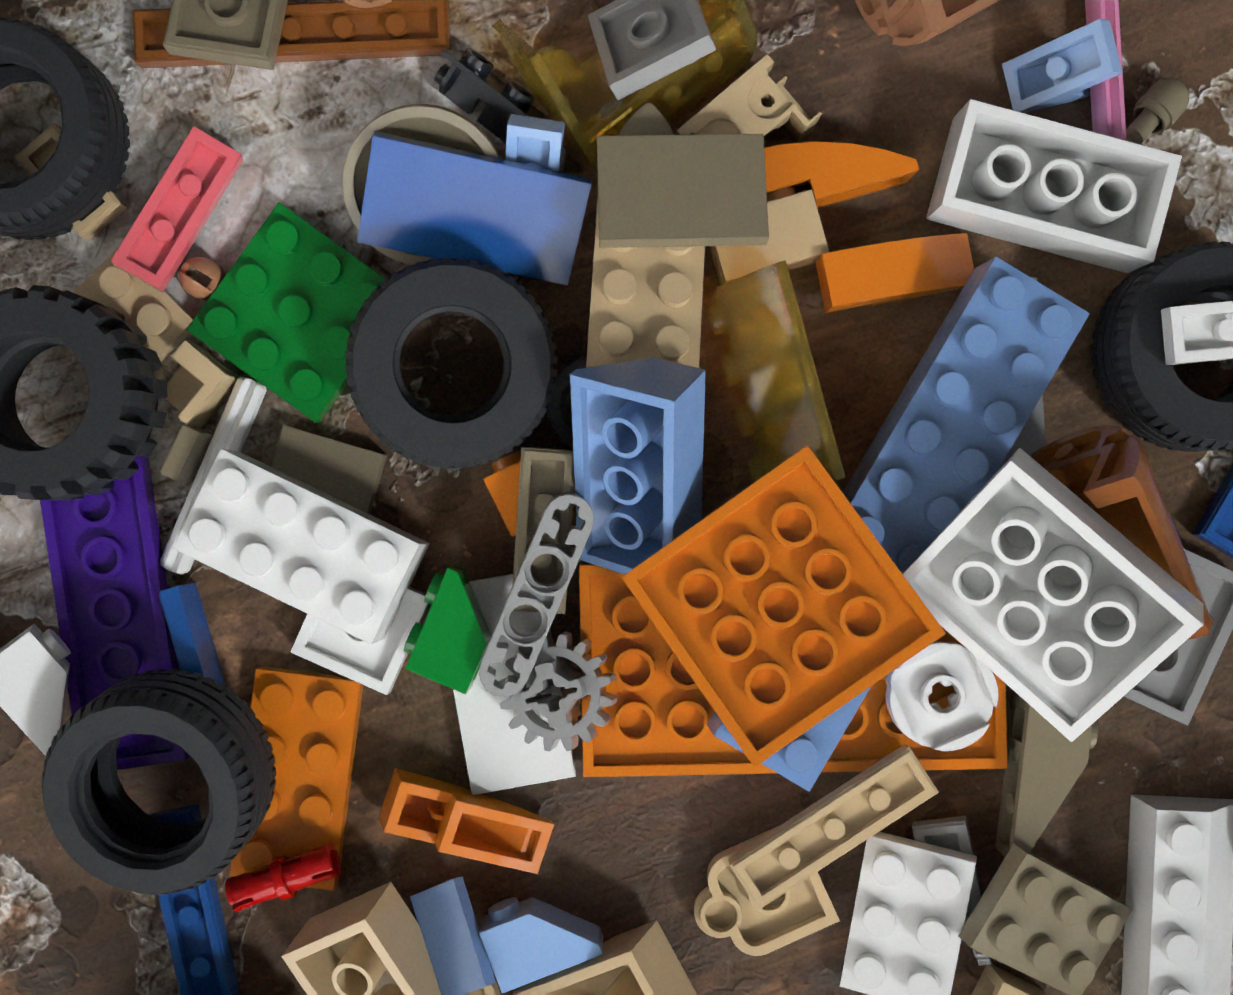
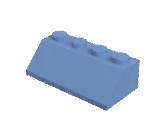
[570,357,706,575]

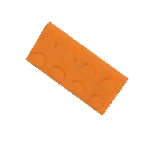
[229,666,363,891]

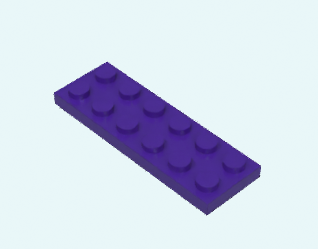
[40,456,191,770]

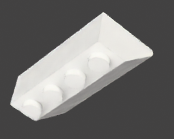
[1121,795,1233,995]

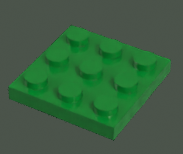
[187,202,385,423]

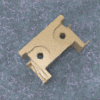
[676,54,822,142]

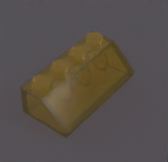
[707,260,845,483]

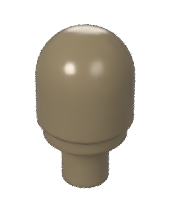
[1126,78,1190,144]

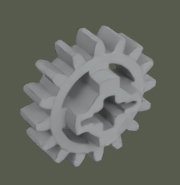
[499,632,618,752]

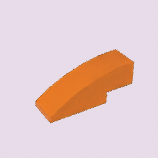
[764,142,919,209]
[815,233,974,313]
[378,768,554,874]

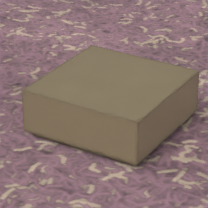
[159,425,214,482]

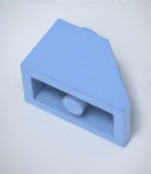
[479,897,603,993]

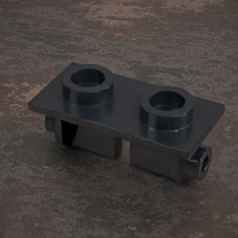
[434,48,545,144]

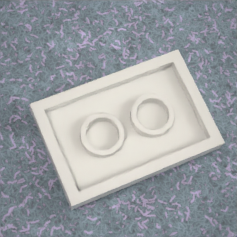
[840,831,977,995]

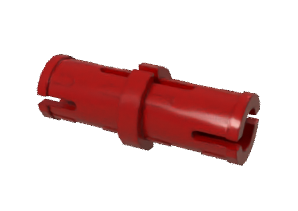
[225,843,341,912]

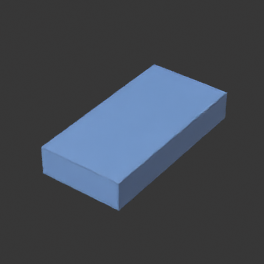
[410,877,496,995]

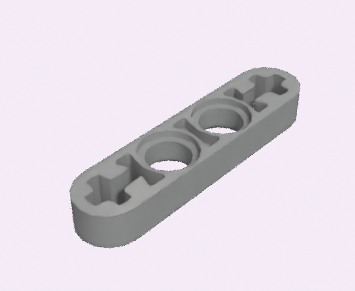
[479,492,594,697]

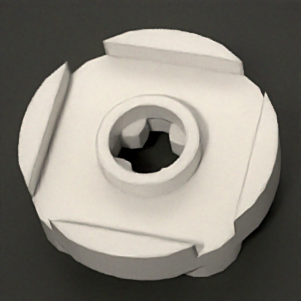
[885,640,999,751]

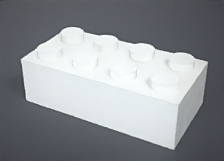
[926,99,1182,273]
[172,449,430,644]

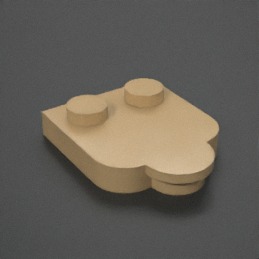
[694,825,840,956]

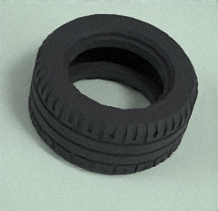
[0,17,130,240]
[41,669,276,895]

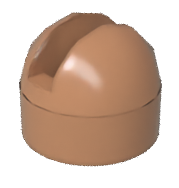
[178,256,226,301]

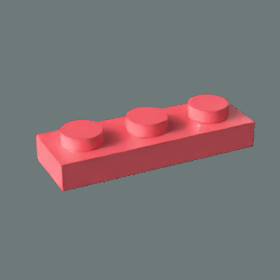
[110,126,243,293]

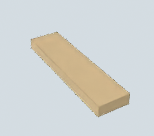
[728,744,939,910]

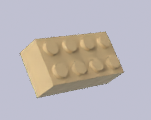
[586,201,705,368]

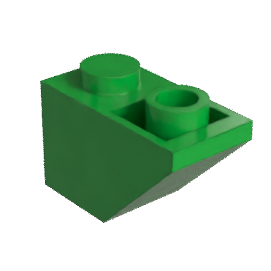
[403,565,491,695]

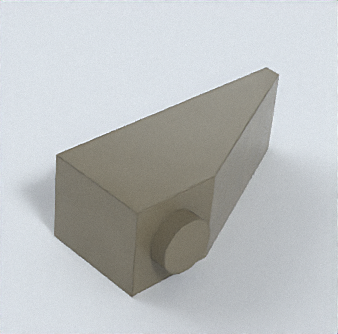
[995,694,1098,857]

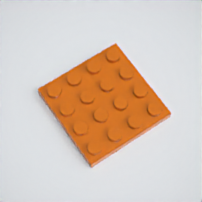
[621,445,946,768]

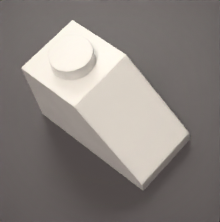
[0,624,71,756]

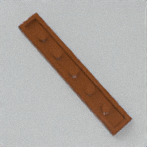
[132,0,451,68]

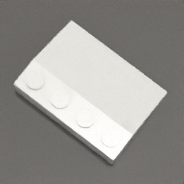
[903,448,1204,742]

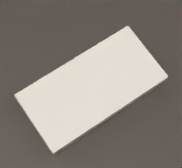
[453,573,576,795]

